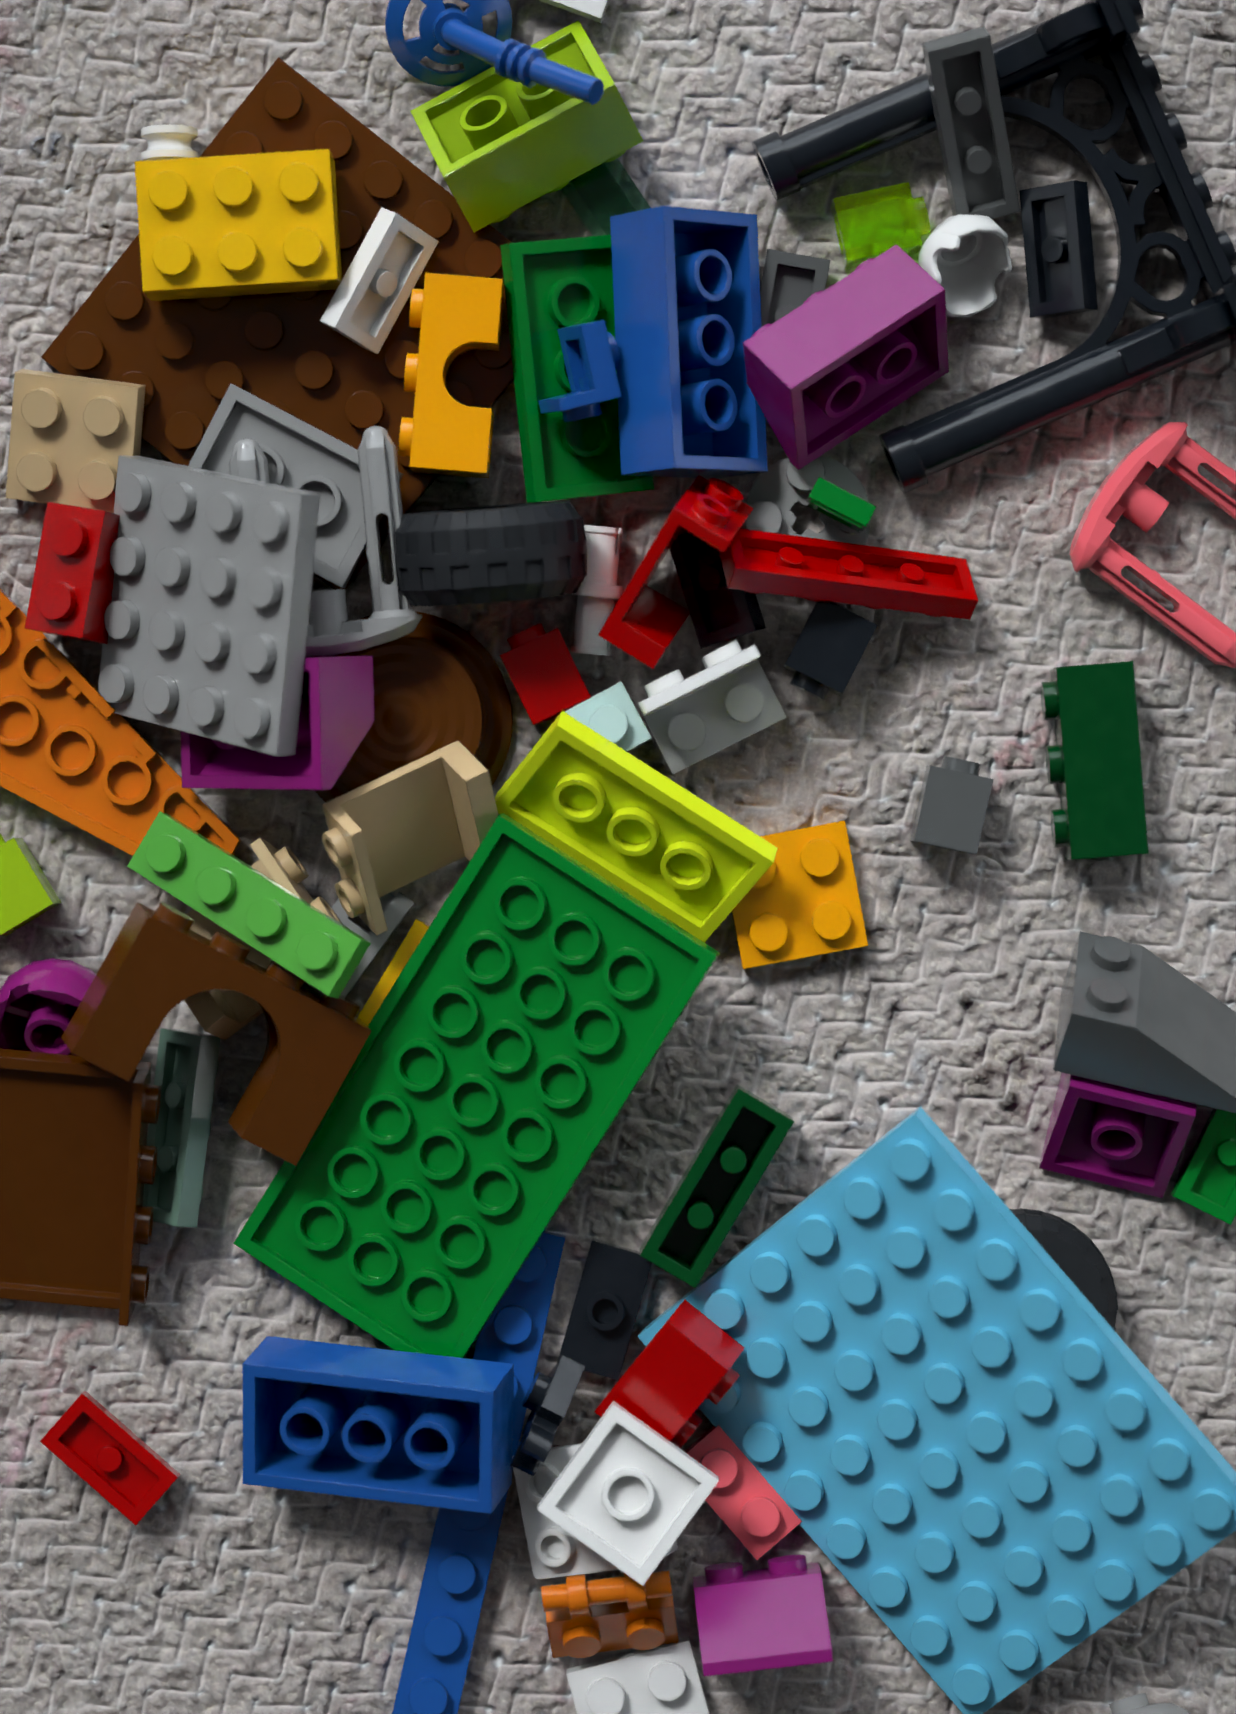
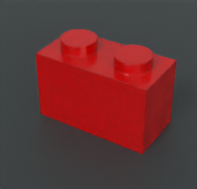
[25,502,120,644]
[594,1299,744,1449]

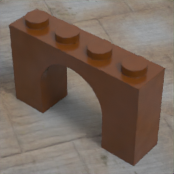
[61,902,371,1166]

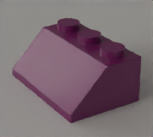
[743,244,949,470]
[180,656,374,790]

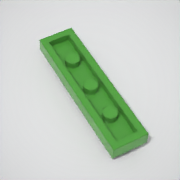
[127,811,371,999]

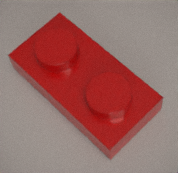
[40,1391,180,1525]

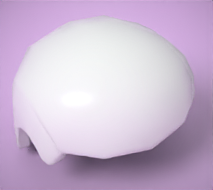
[918,214,1012,318]

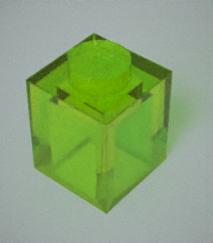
[831,182,931,270]

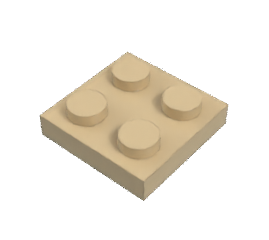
[5,369,146,513]

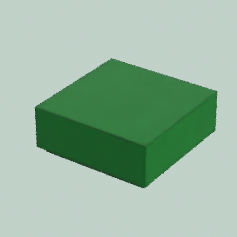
[806,477,876,533]

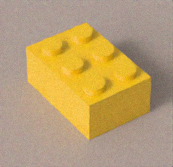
[134,149,342,301]

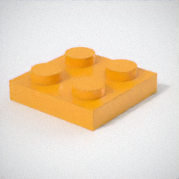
[732,820,868,969]

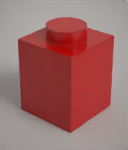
[500,623,591,727]

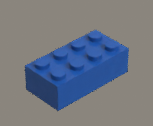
[610,206,768,479]
[243,1336,514,1514]

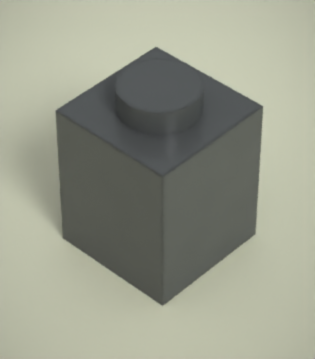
[910,756,993,855]

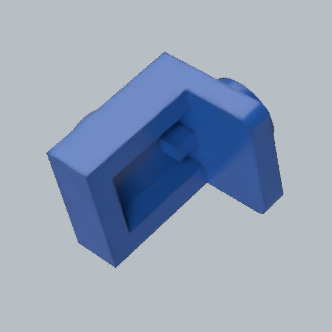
[538,320,622,422]

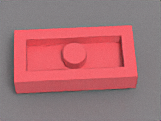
[684,1425,802,1560]

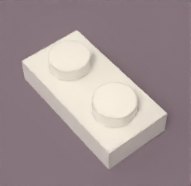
[320,207,439,354]

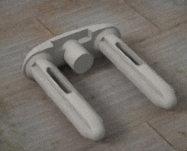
[229,426,422,656]

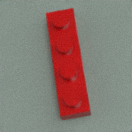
[719,528,978,620]

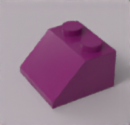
[1039,1072,1197,1198]
[693,1555,833,1677]

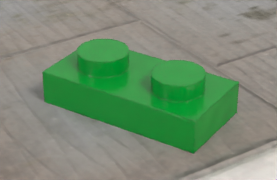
[1170,1108,1236,1225]

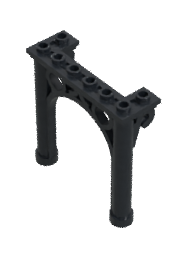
[752,0,1236,494]

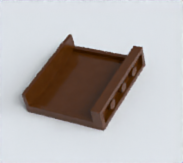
[0,1049,161,1326]

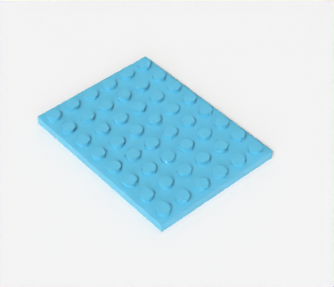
[637,1106,1236,1714]

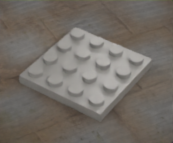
[98,455,320,756]

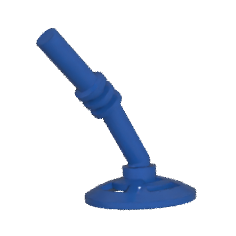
[385,0,604,105]

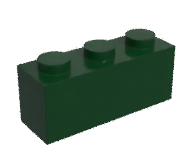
[1041,661,1149,860]
[640,1085,794,1288]

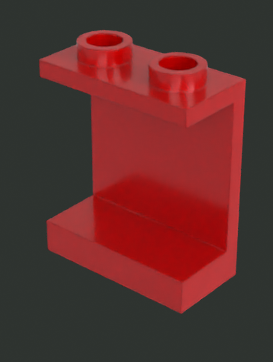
[598,475,754,669]

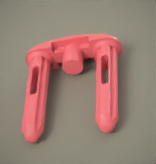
[1069,422,1236,668]

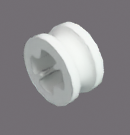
[141,124,199,161]

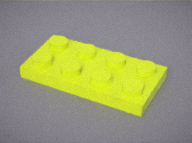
[495,711,778,943]

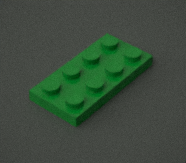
[500,235,654,503]

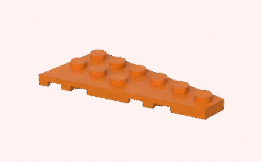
[0,588,241,856]

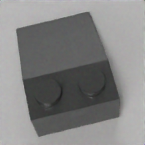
[1053,931,1236,1113]

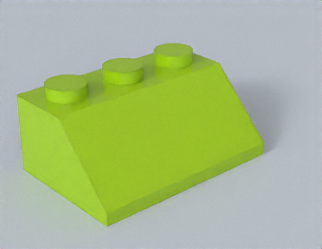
[411,20,643,232]

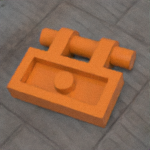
[541,1570,679,1658]

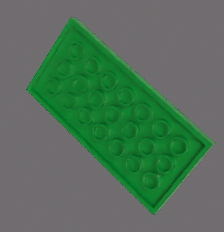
[233,813,720,1358]

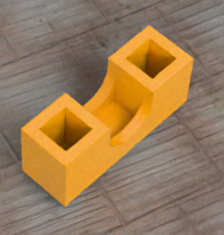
[399,273,505,479]

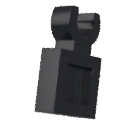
[510,1355,585,1476]

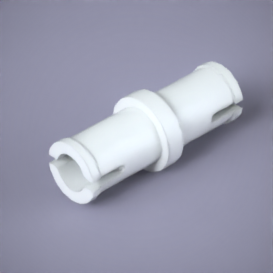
[571,525,623,656]

